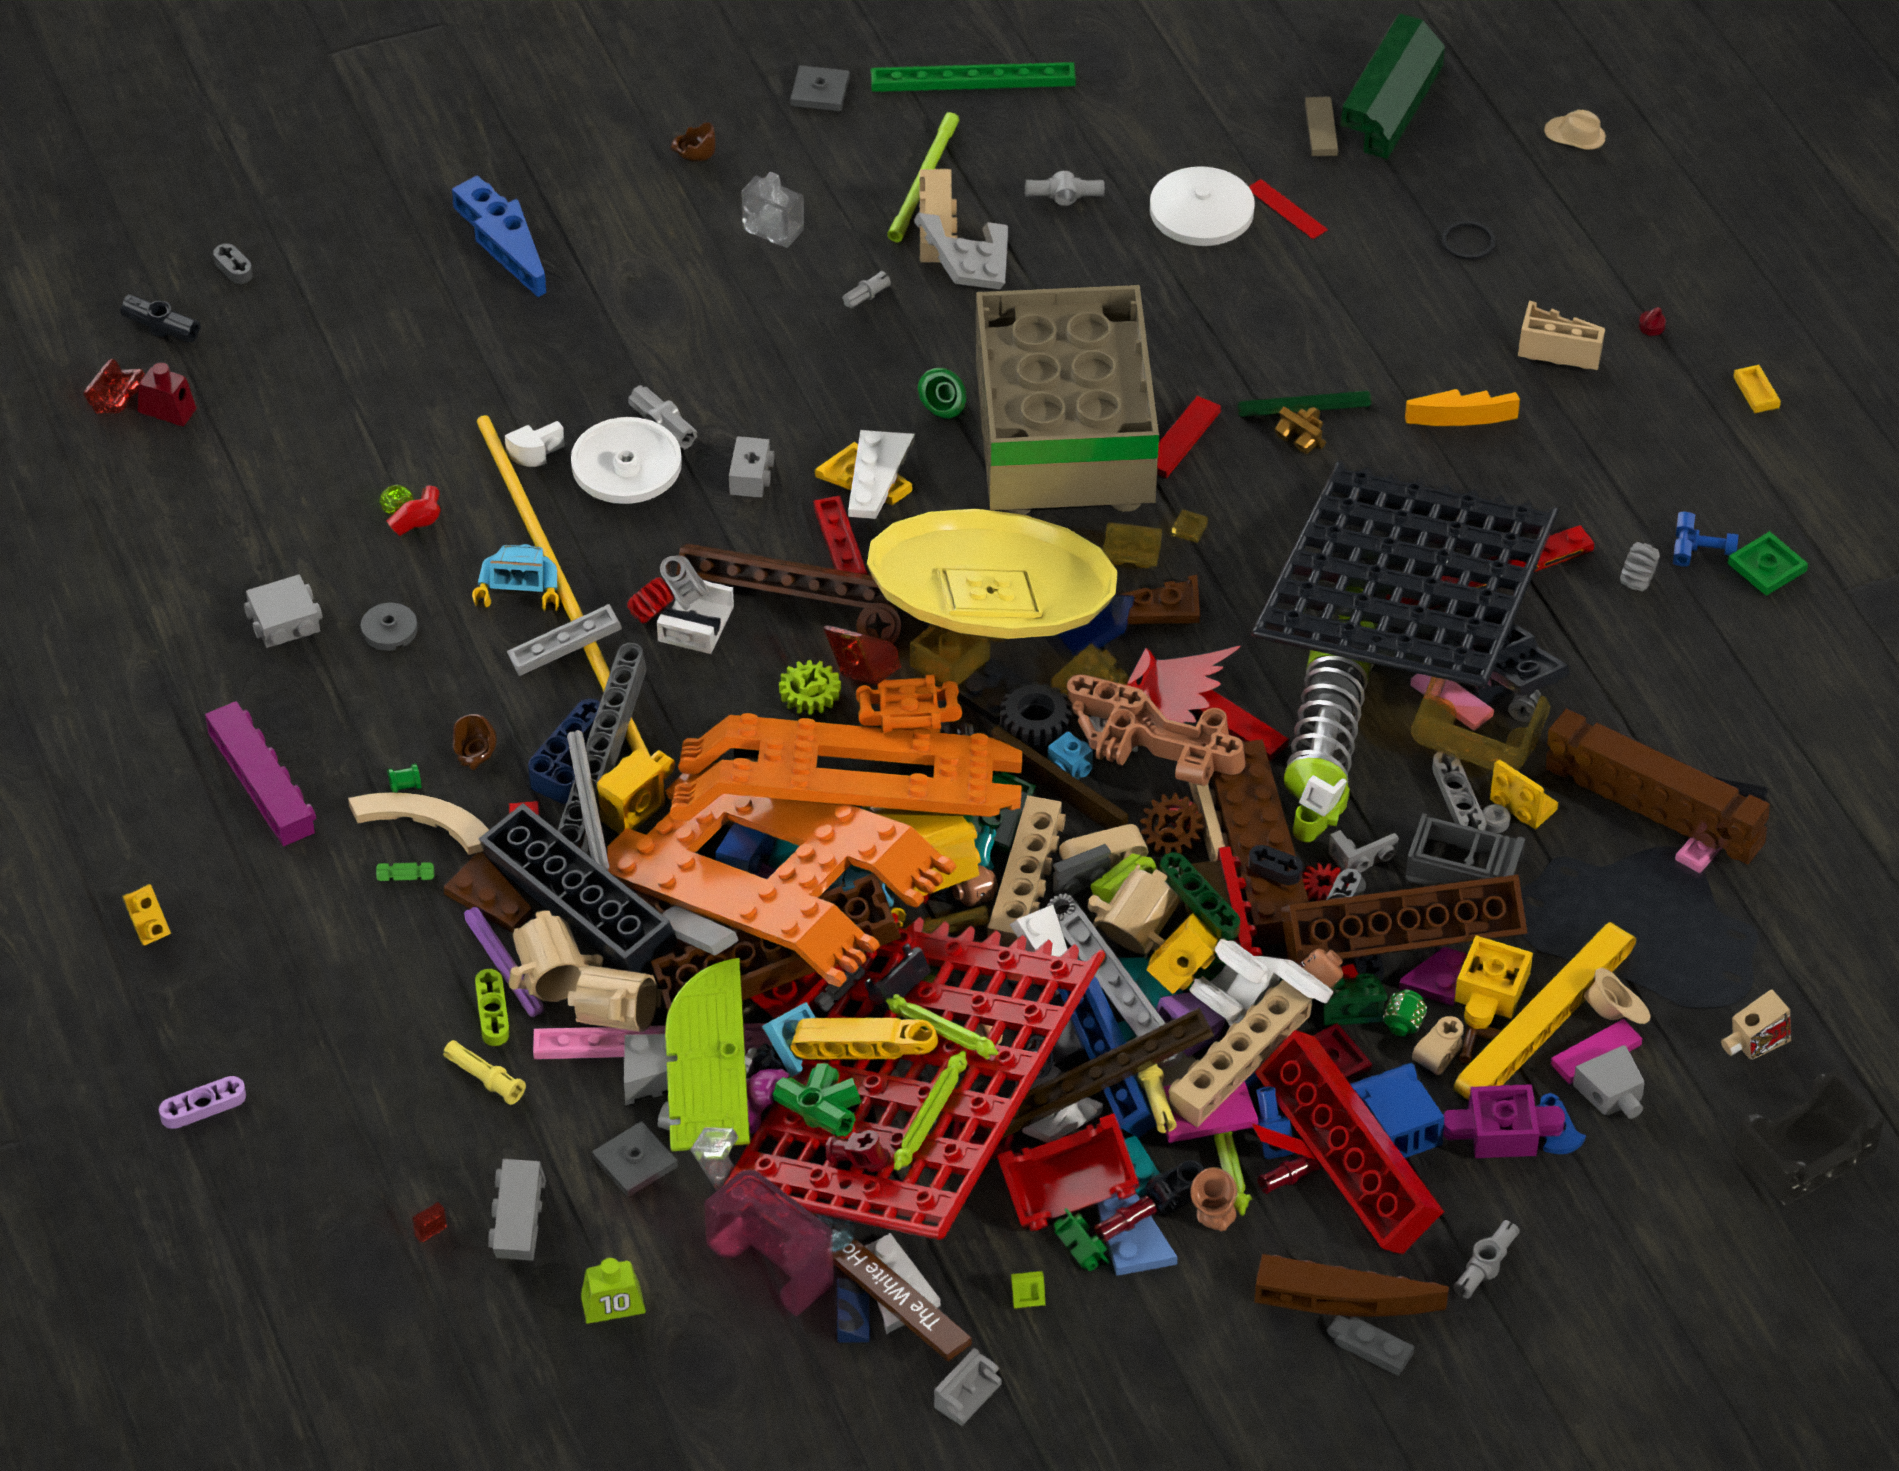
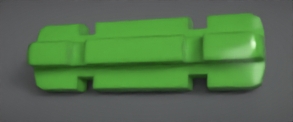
[376,862,434,881]

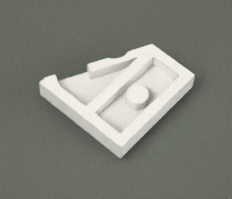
[1023,1097,1103,1143]

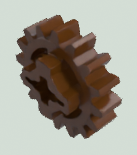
[1140,793,1204,855]

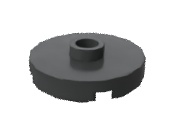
[361,602,418,651]

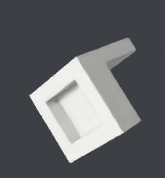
[1299,775,1347,817]

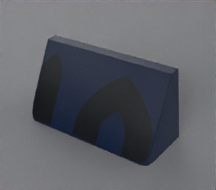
[837,1278,869,1342]

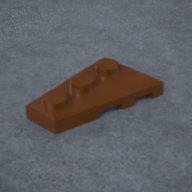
[1114,574,1200,624]
[443,852,532,933]

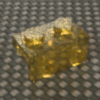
[1102,522,1162,568]

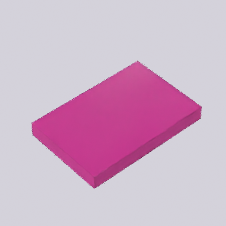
[1163,1081,1258,1143]

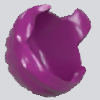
[746,1069,790,1134]

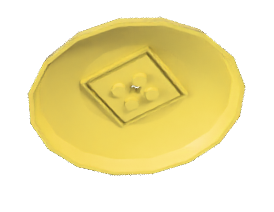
[867,509,1117,639]

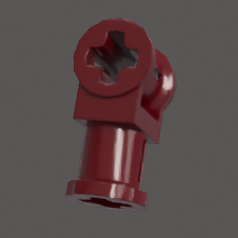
[825,1130,891,1172]

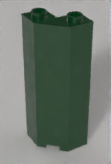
[1341,13,1445,159]

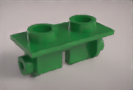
[1054,1208,1110,1271]

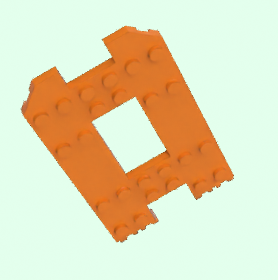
[670,713,1022,821]
[607,762,956,987]

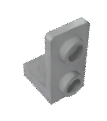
[1329,830,1399,872]

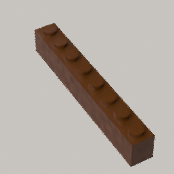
[676,544,900,611]

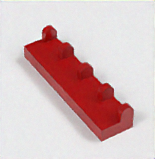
[1217,846,1262,956]

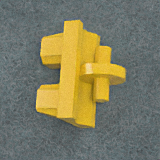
[122,884,171,946]

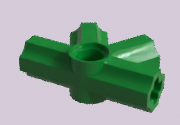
[773,1064,862,1137]

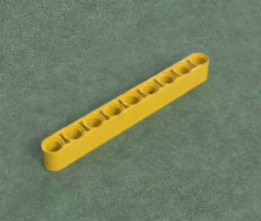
[1453,922,1636,1100]

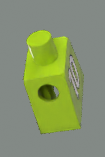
[581,1258,646,1324]

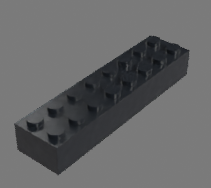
[479,803,678,973]

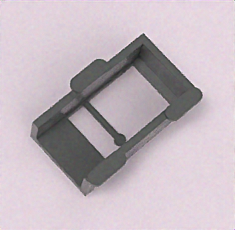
[1405,813,1525,887]

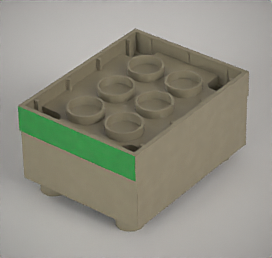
[976,285,1159,515]

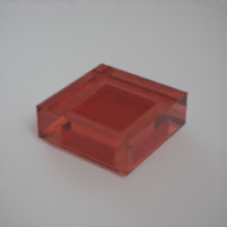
[412,1202,447,1242]

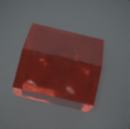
[823,625,902,685]

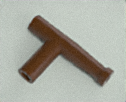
[1459,1025,1503,1063]

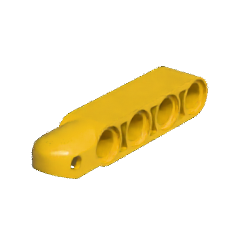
[790,1018,938,1059]

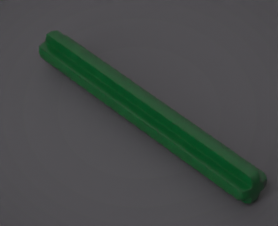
[1238,390,1371,417]

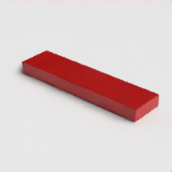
[1157,396,1221,479]
[813,496,868,575]
[1191,690,1289,761]

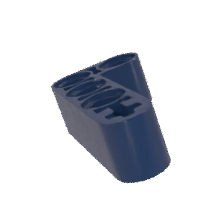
[528,699,600,804]

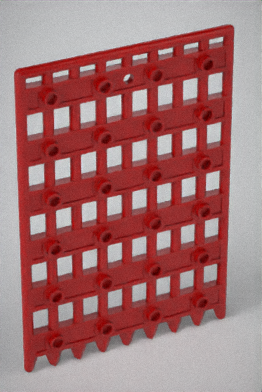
[722,913,1105,1240]

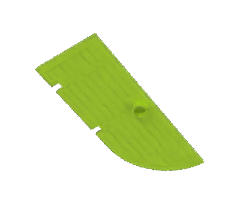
[665,958,750,1151]

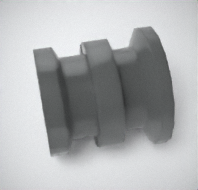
[1508,690,1541,722]

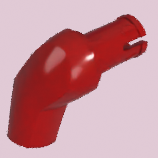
[387,486,441,536]

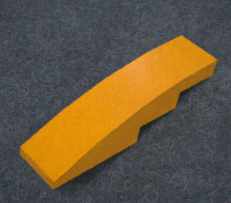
[1405,389,1520,426]

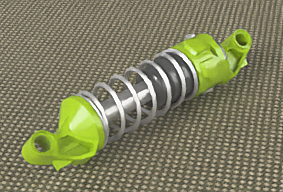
[1284,586,1378,842]

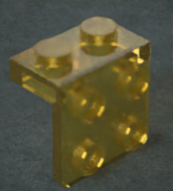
[1051,643,1130,716]

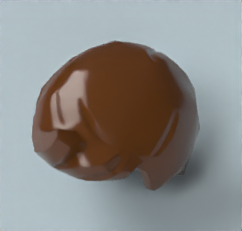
[670,122,716,162]
[453,714,497,770]

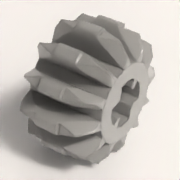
[1620,542,1660,591]

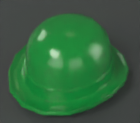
[918,368,967,419]

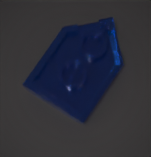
[1057,594,1135,662]

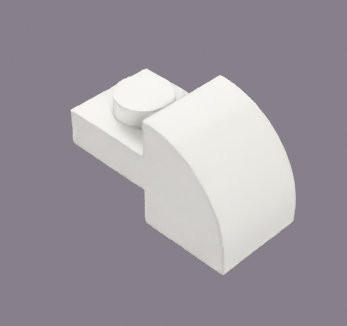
[505,421,565,467]

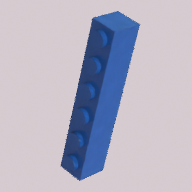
[1058,976,1157,1138]

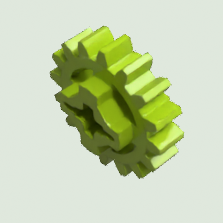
[779,660,841,715]

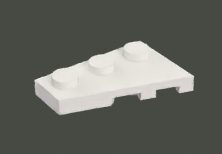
[1010,905,1068,997]
[865,1233,940,1334]

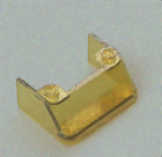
[1411,677,1551,771]

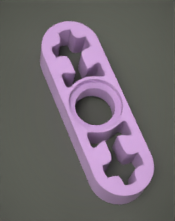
[159,1076,246,1129]

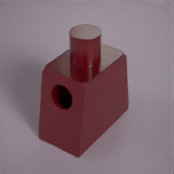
[138,363,197,427]

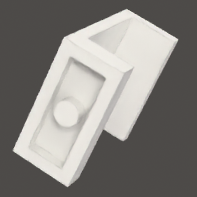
[657,580,734,654]

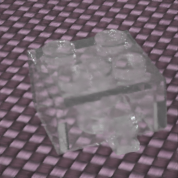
[741,172,804,248]

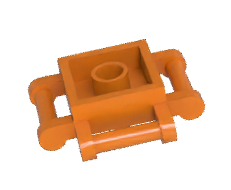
[856,674,962,733]

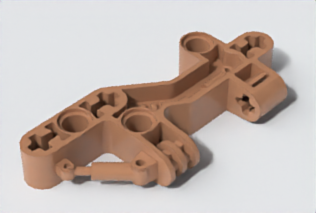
[1067,674,1246,786]

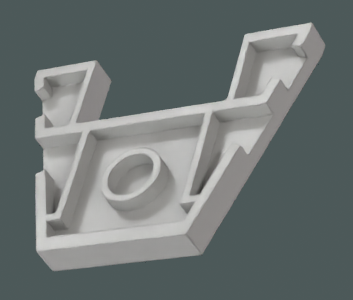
[914,213,1008,289]

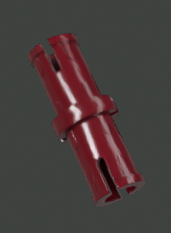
[1257,1156,1320,1194]
[1094,1196,1156,1243]

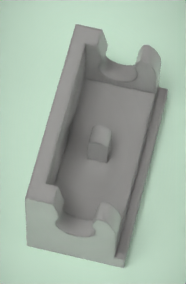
[934,1348,1002,1426]

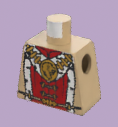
[1721,989,1791,1059]

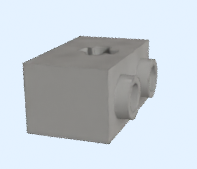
[729,436,774,498]

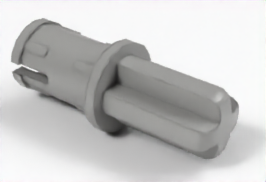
[843,271,891,308]

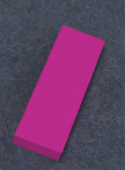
[1551,1019,1642,1084]

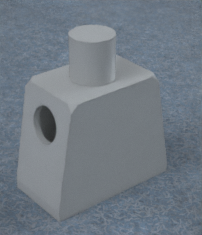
[1573,1045,1645,1119]

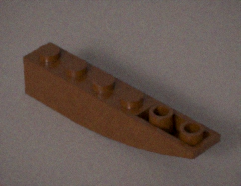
[1254,1254,1449,1317]

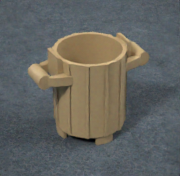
[1088,864,1181,959]
[509,911,603,1002]
[568,966,662,1032]

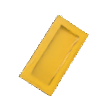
[1733,365,1781,413]

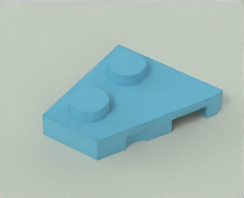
[762,1002,815,1077]

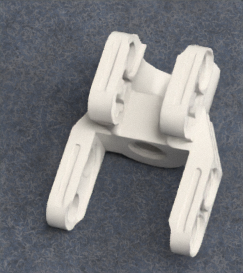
[1189,939,1333,1026]

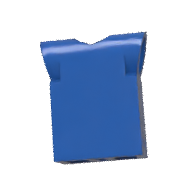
[1350,1062,1445,1158]

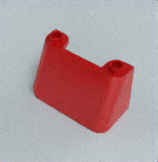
[997,1113,1140,1231]

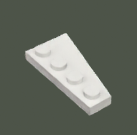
[848,430,915,519]

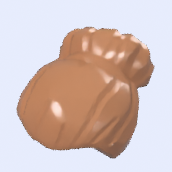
[1190,1167,1237,1232]

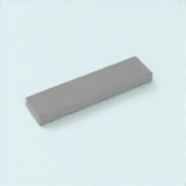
[507,604,622,676]
[661,905,738,955]

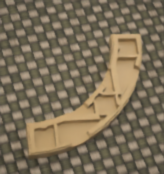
[348,793,489,855]

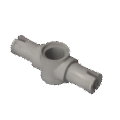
[1025,171,1105,206]
[1453,1220,1520,1299]

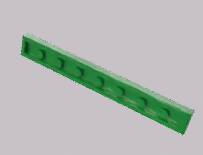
[871,62,1076,92]

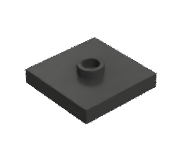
[790,65,850,111]
[592,1121,678,1197]

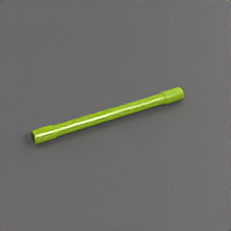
[887,112,959,242]

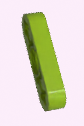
[475,969,509,1046]

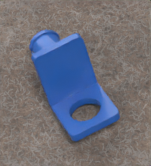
[1256,1086,1294,1159]

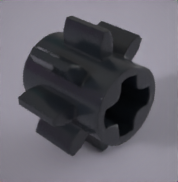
[752,1043,787,1073]

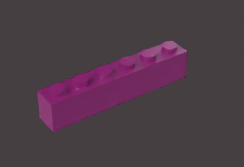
[205,701,316,847]

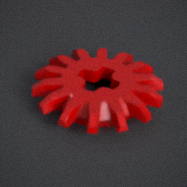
[1302,863,1349,901]

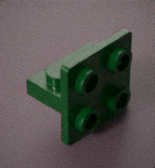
[1322,973,1387,1026]

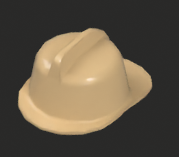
[1544,110,1606,150]
[1584,968,1650,1024]

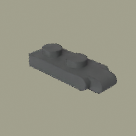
[1327,1315,1415,1376]

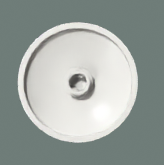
[1150,167,1255,246]
[571,417,682,504]

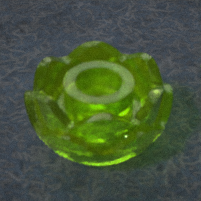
[379,485,414,515]

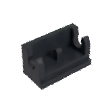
[864,943,931,1010]

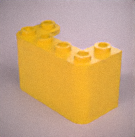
[862,806,981,896]

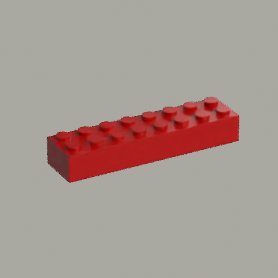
[1255,1030,1444,1254]

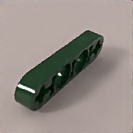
[1160,853,1240,940]

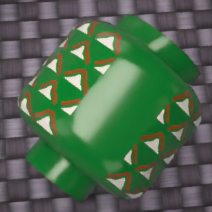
[1383,989,1427,1036]

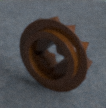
[856,603,902,648]

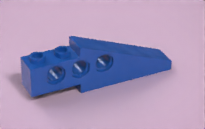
[452,176,546,297]

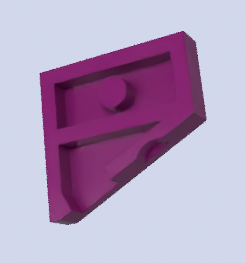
[1399,947,1468,1006]

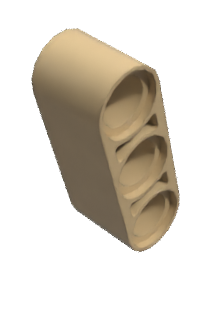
[1059,824,1148,869]

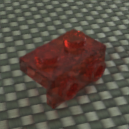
[83,359,145,414]

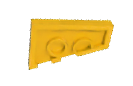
[815,442,912,505]

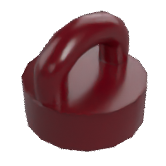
[1639,307,1666,336]

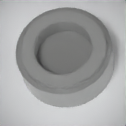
[1482,804,1510,833]

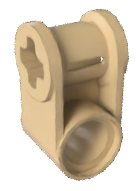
[1412,1016,1463,1075]

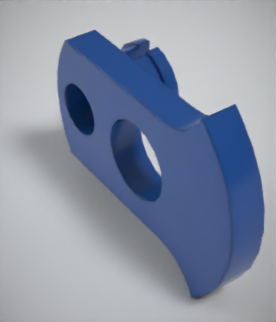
[1536,1093,1586,1154]

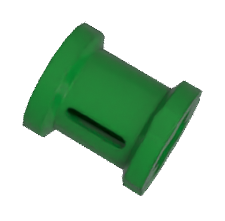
[387,763,421,793]

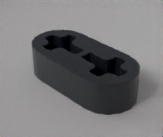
[1248,845,1303,885]

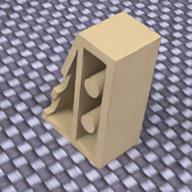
[920,169,957,262]
[1518,300,1605,370]

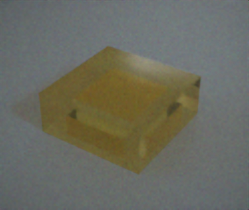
[1172,509,1208,543]

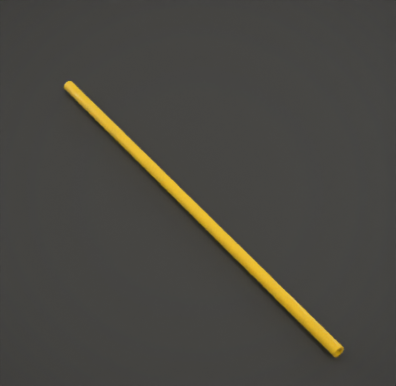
[477,415,650,757]

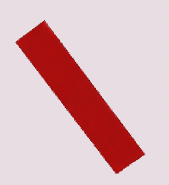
[1249,179,1328,239]
[1251,1123,1319,1161]

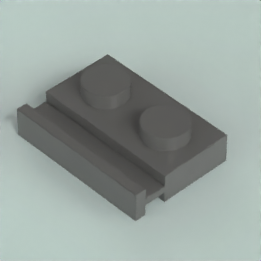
[1053,843,1111,896]

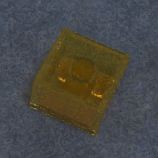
[910,624,990,686]

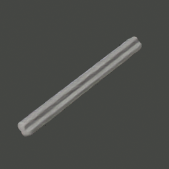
[567,730,609,870]

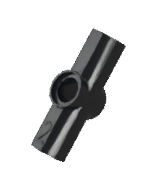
[120,294,201,343]

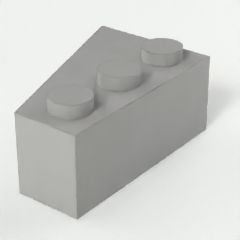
[624,1034,677,1105]
[488,1159,546,1260]

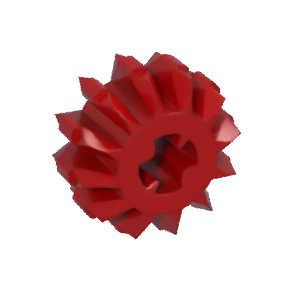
[627,577,675,623]

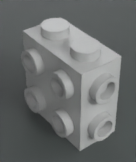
[244,574,323,648]

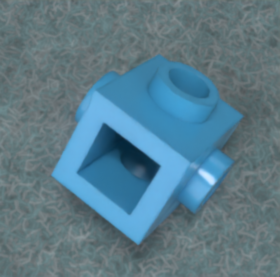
[1047,732,1093,780]

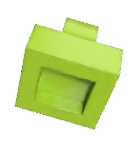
[1011,1271,1045,1308]

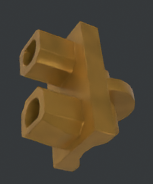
[1275,407,1326,455]

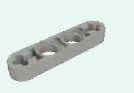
[1432,750,1486,831]

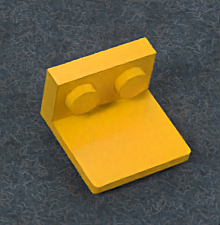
[1490,760,1558,829]

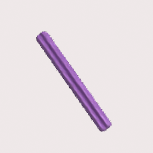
[464,907,544,1017]

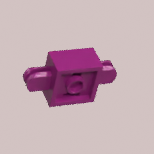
[1443,1084,1565,1158]

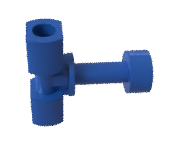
[1673,512,1738,566]

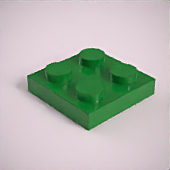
[1728,531,1808,596]

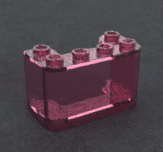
[704,1170,834,1317]

